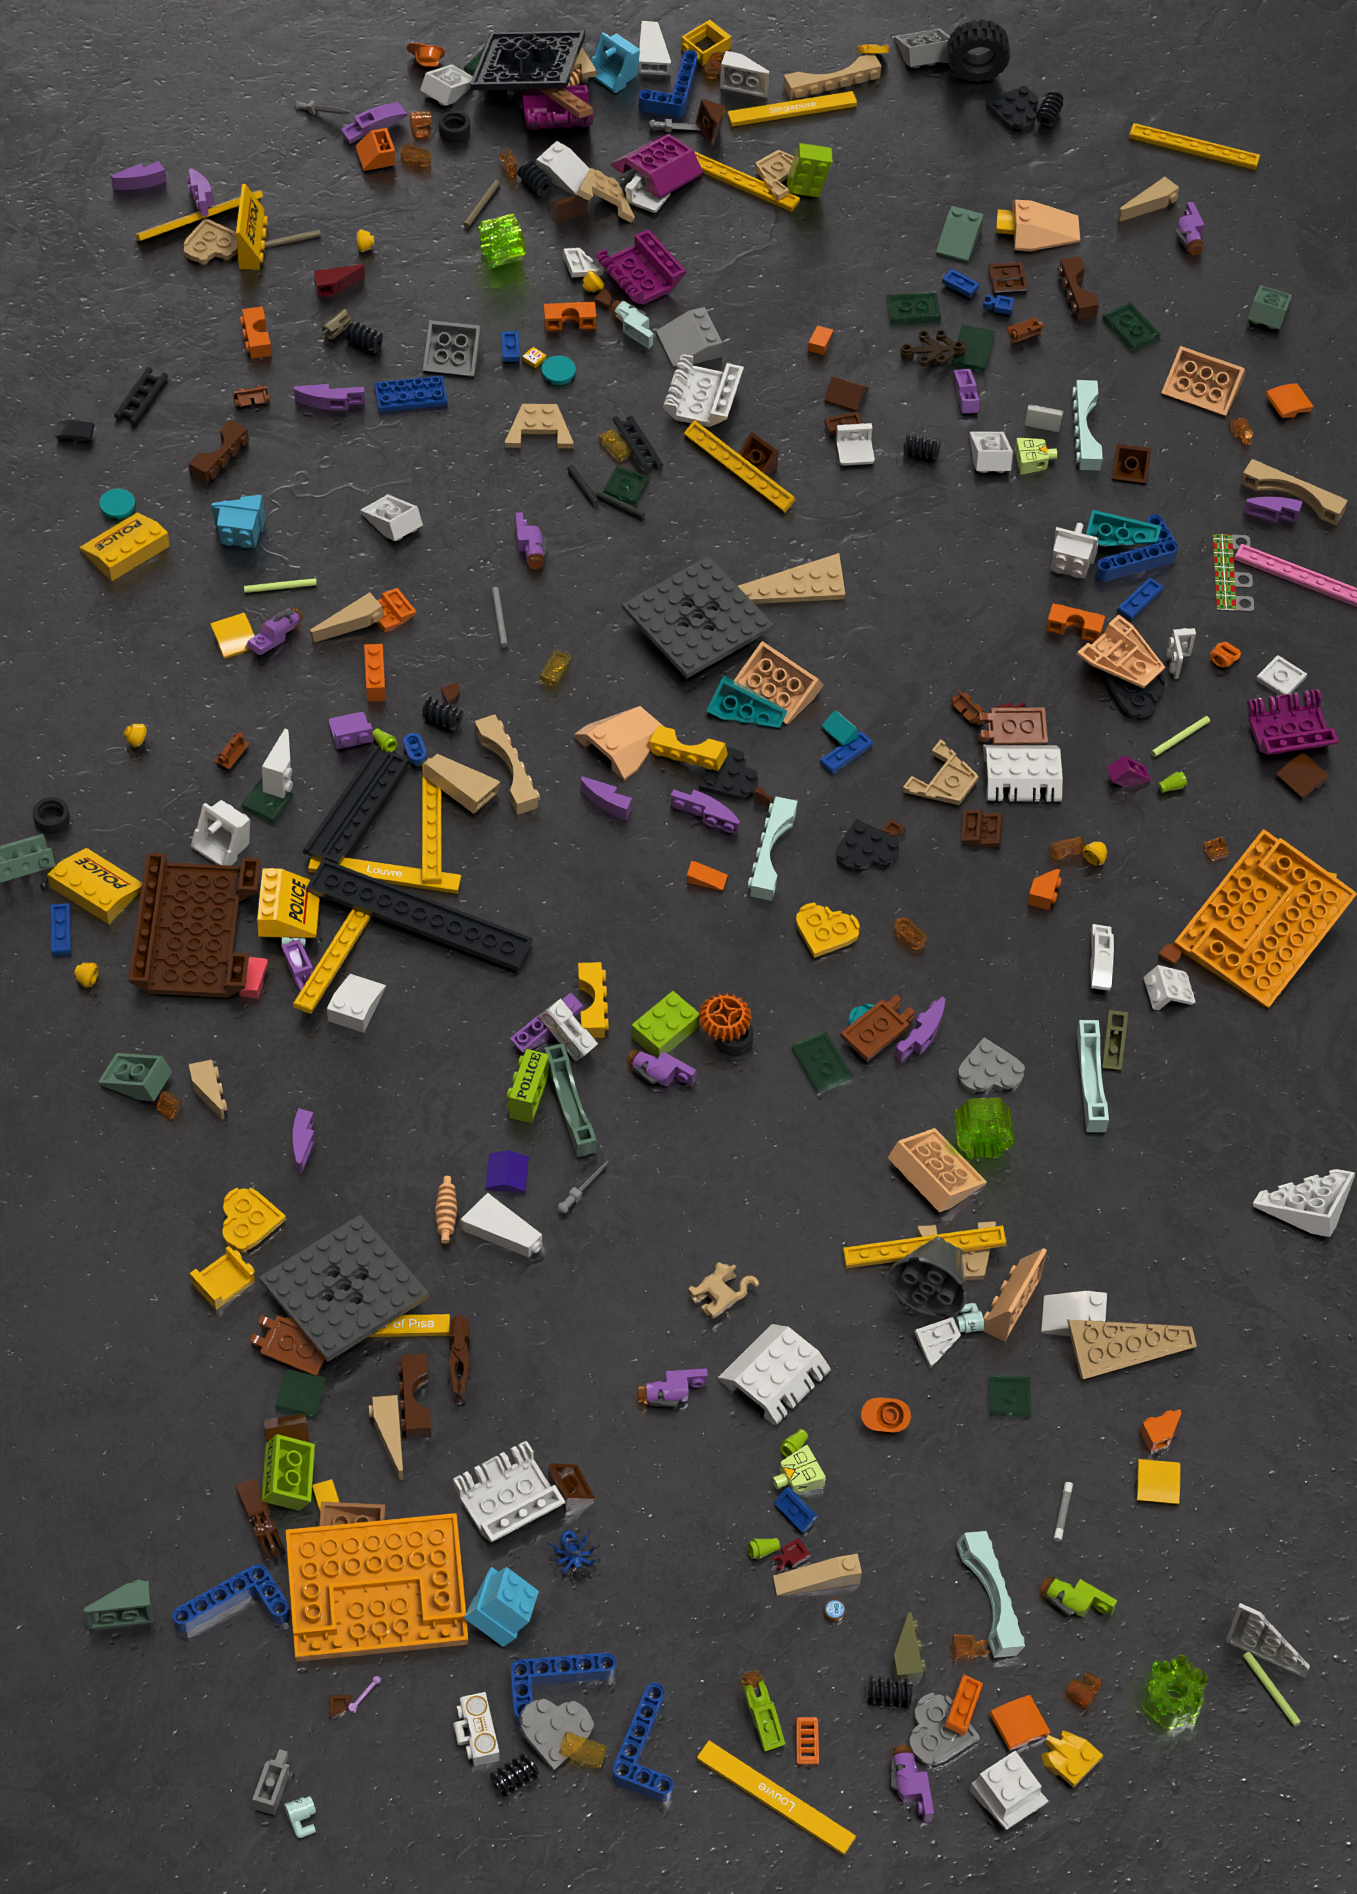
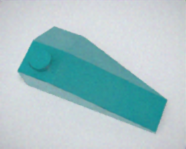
[1086,510,1161,546]
[706,676,788,728]

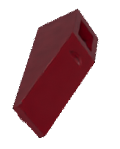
[314,264,365,297]

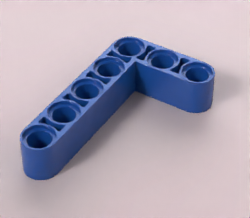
[638,50,698,117]
[1095,514,1178,582]
[172,1564,290,1633]
[511,1653,617,1726]
[612,1683,674,1802]

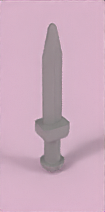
[295,101,350,115]
[649,119,701,132]
[558,1161,609,1213]

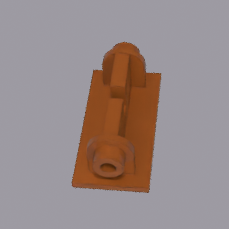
[1007,317,1044,344]
[233,385,270,408]
[951,690,985,725]
[214,732,250,770]

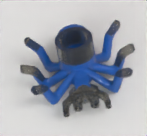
[547,1529,601,1582]

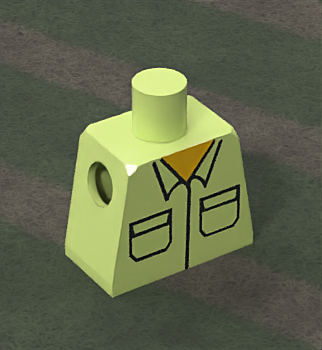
[1015,438,1057,475]
[772,1445,826,1494]

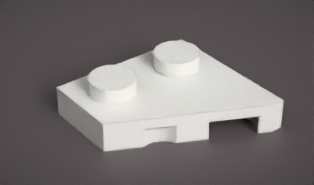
[562,248,603,277]
[914,1317,961,1368]

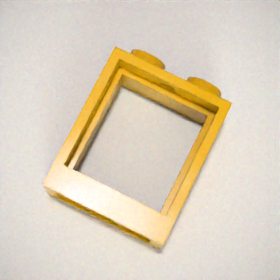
[681,20,732,66]

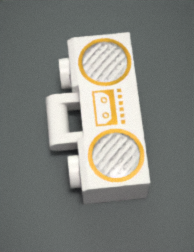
[538,999,598,1062]
[453,1692,500,1766]

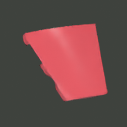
[239,957,268,999]

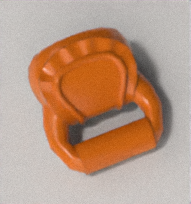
[1209,642,1241,668]

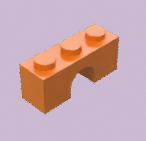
[544,302,596,331]
[240,307,271,359]
[1046,603,1105,642]
[364,644,386,702]

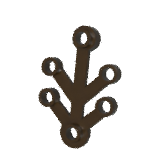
[900,330,967,367]

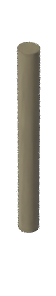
[463,180,500,228]
[265,230,321,248]

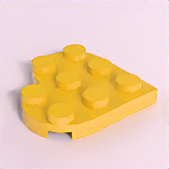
[796,903,860,958]
[222,1188,286,1253]

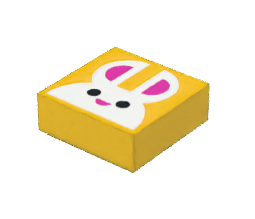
[522,347,546,368]

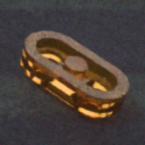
[704,52,725,79]
[400,144,432,166]
[1048,837,1086,859]
[894,918,927,949]

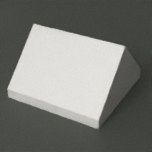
[1025,404,1064,432]

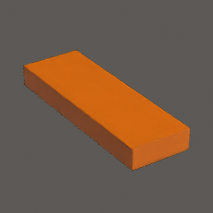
[944,1674,983,1736]

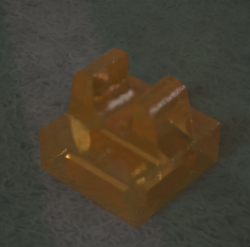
[1203,837,1229,861]
[156,1091,183,1119]

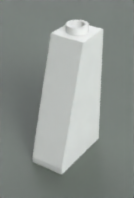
[638,21,671,75]
[461,1193,542,1258]

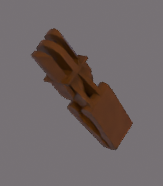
[449,1315,470,1403]
[236,1478,286,1561]

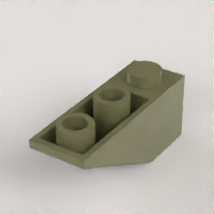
[892,1612,926,1683]

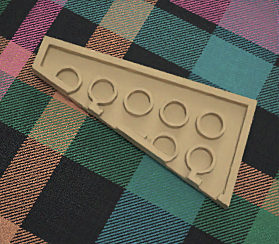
[738,553,845,604]
[1067,1319,1197,1379]

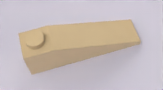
[1118,177,1179,222]
[310,592,384,643]
[369,1395,404,1480]
[773,1554,862,1597]

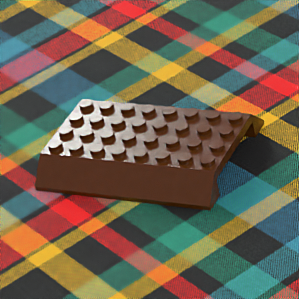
[128,853,261,998]

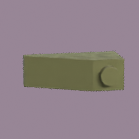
[1102,1010,1128,1070]

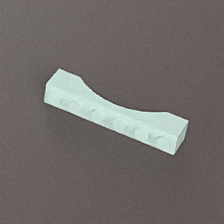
[1072,380,1103,471]
[748,797,798,901]
[1076,1020,1109,1132]
[956,1531,1025,1658]

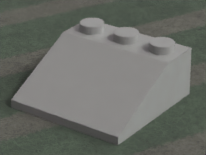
[894,28,950,68]
[656,307,723,369]
[423,320,482,377]

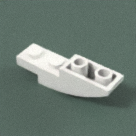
[1090,924,1114,991]

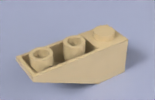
[189,1060,227,1119]

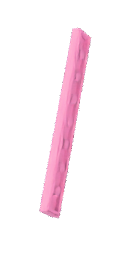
[1234,544,1357,607]

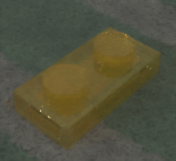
[599,429,633,462]
[540,650,572,686]
[559,1732,607,1768]

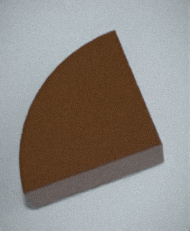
[594,288,611,309]
[441,682,459,704]
[754,786,773,806]
[881,819,906,837]
[329,1695,351,1719]

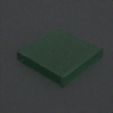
[603,466,649,505]
[241,778,293,823]
[275,1369,327,1417]
[989,1375,1031,1417]

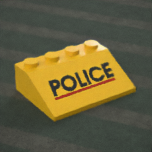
[236,184,268,270]
[79,512,170,581]
[47,848,142,925]
[257,868,320,938]

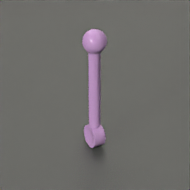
[348,1676,381,1713]

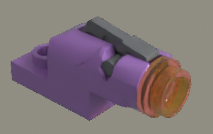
[1175,202,1204,255]
[516,512,547,569]
[247,608,303,655]
[626,1049,696,1086]
[638,1368,708,1407]
[891,1745,934,1822]

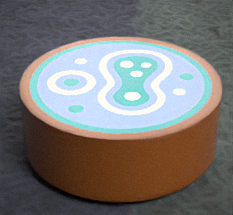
[824,1599,846,1622]

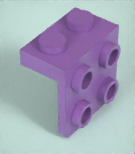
[329,712,373,749]

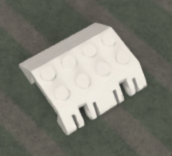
[663,354,744,427]
[983,745,1063,802]
[718,1324,831,1425]
[452,1441,565,1542]

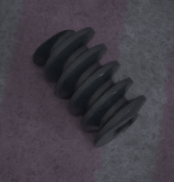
[1036,91,1063,127]
[517,161,552,196]
[344,322,383,353]
[903,432,941,460]
[422,696,463,730]
[867,1675,913,1706]
[489,1753,540,1798]

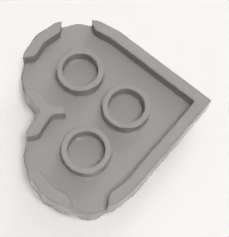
[958,1037,1025,1094]
[909,1693,980,1767]
[519,1699,594,1770]

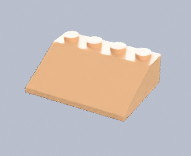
[1161,346,1245,416]
[734,641,824,725]
[888,1128,987,1212]
[983,1248,1047,1342]

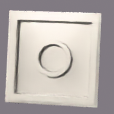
[1256,655,1307,695]

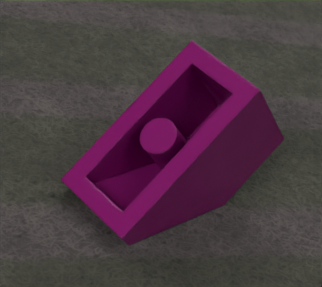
[1107,755,1151,787]

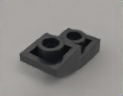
[54,420,95,442]

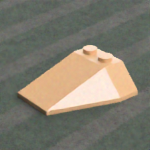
[1011,200,1080,251]
[1077,615,1165,688]
[574,706,664,780]

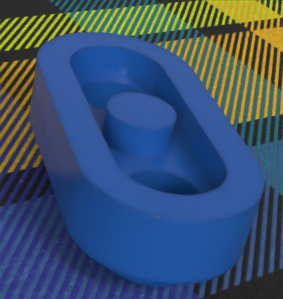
[403,733,427,765]

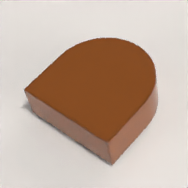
[1158,944,1181,966]

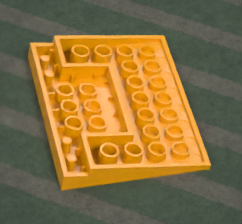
[1174,829,1357,1009]
[286,1513,468,1662]

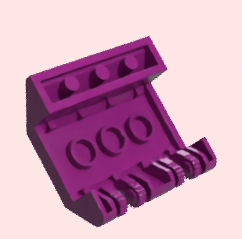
[522,85,594,130]
[595,229,686,305]
[1247,689,1339,755]

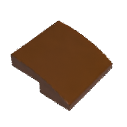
[988,262,1028,293]
[1276,753,1330,799]
[961,809,1003,847]

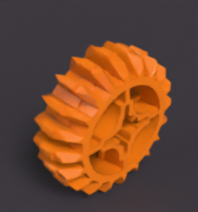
[699,992,751,1042]

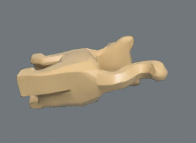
[688,1262,759,1319]

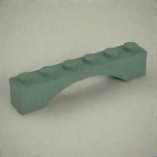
[545,1043,597,1157]

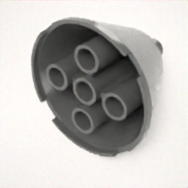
[888,1237,967,1317]

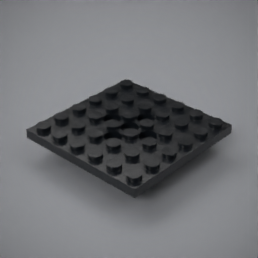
[470,31,585,91]

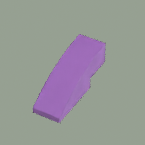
[111,161,166,190]
[953,369,980,413]
[1244,497,1303,523]
[580,776,632,820]
[281,939,313,993]
[293,1108,315,1174]

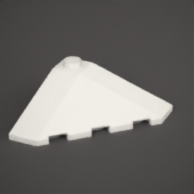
[1253,1169,1355,1237]
[1225,1603,1310,1678]

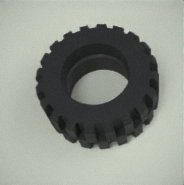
[947,19,1010,82]

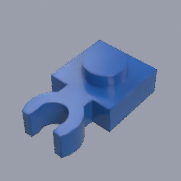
[983,295,1014,315]

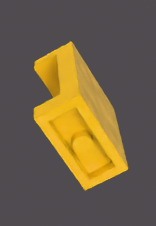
[190,1246,255,1310]

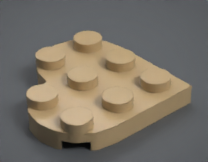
[184,218,238,265]

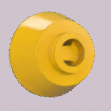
[357,229,374,253]
[582,271,604,293]
[124,724,147,748]
[1083,841,1107,866]
[74,963,99,988]

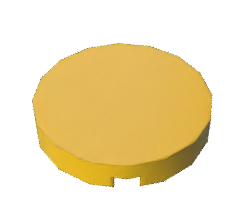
[857,44,889,53]

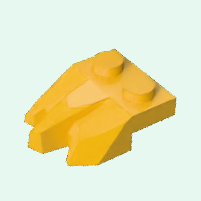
[1041,1731,1103,1788]

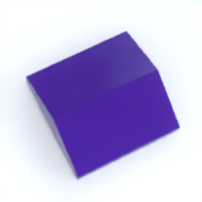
[485,1150,529,1193]

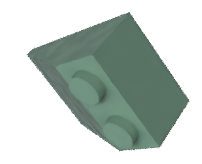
[936,206,984,263]
[1248,285,1292,329]
[98,1053,172,1101]
[84,1580,154,1630]

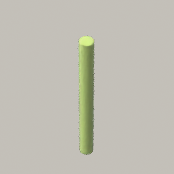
[244,578,317,593]
[1151,716,1210,757]
[1243,1651,1301,1726]

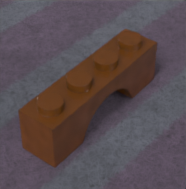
[1057,256,1099,320]
[188,419,249,484]
[398,1353,432,1439]

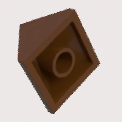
[696,99,726,146]
[547,195,588,222]
[824,376,869,412]
[739,432,779,476]
[1112,444,1152,483]
[264,1413,310,1443]
[548,1463,595,1513]

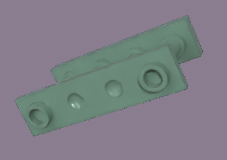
[0,834,56,883]

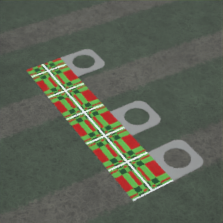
[1213,534,1254,611]

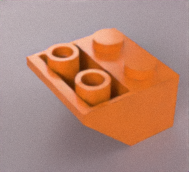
[355,128,396,171]

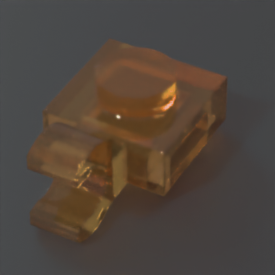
[499,149,517,177]
[1229,417,1253,445]

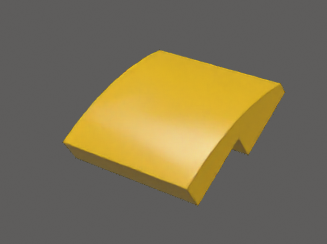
[996,209,1016,235]
[210,613,254,659]
[1136,1459,1180,1504]

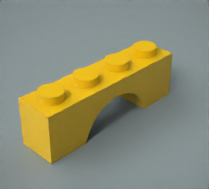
[649,725,728,771]
[578,962,609,1038]

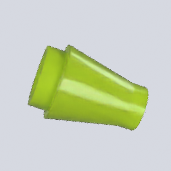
[372,729,398,753]
[1158,771,1187,793]
[780,1429,809,1458]
[747,1538,780,1560]

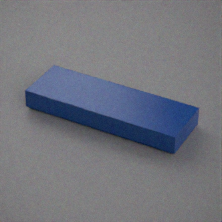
[1117,578,1164,621]
[820,731,873,775]
[50,903,71,956]

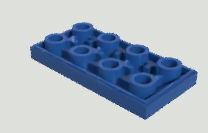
[374,376,448,412]

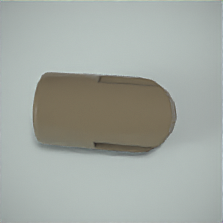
[322,309,353,340]

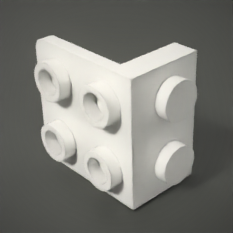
[625,172,671,213]
[836,423,875,465]
[1166,628,1196,679]
[1143,965,1195,1011]

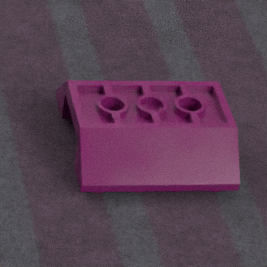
[610,134,703,198]

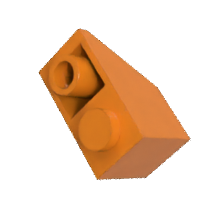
[1027,869,1062,910]
[1140,1409,1182,1453]

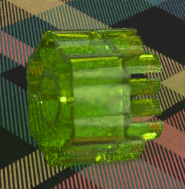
[477,213,526,269]
[954,1098,1015,1159]
[1142,1655,1209,1729]

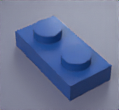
[942,269,980,298]
[501,331,520,362]
[774,1487,818,1532]

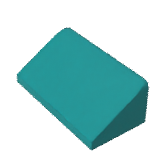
[821,710,858,746]

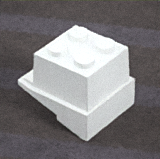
[1050,523,1098,579]
[191,800,250,866]
[969,1751,1049,1830]

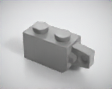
[252,1749,290,1815]

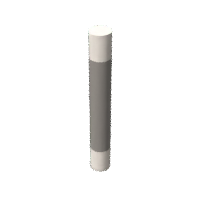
[1053,1482,1073,1542]

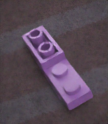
[341,103,408,144]
[187,169,215,216]
[294,384,365,410]
[670,790,740,835]
[510,993,584,1053]
[895,997,945,1062]

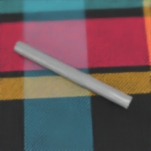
[492,587,508,648]

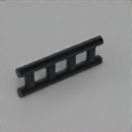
[114,367,168,425]
[612,416,663,469]

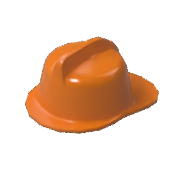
[407,43,445,67]
[861,1397,911,1432]

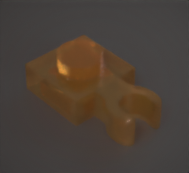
[952,1634,991,1659]

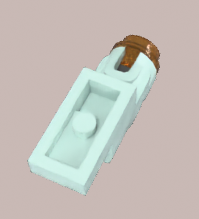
[610,300,653,349]

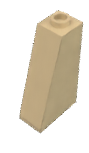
[423,754,500,814]

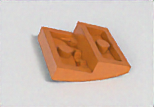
[1265,383,1314,418]
[376,588,417,633]
[989,1695,1050,1750]

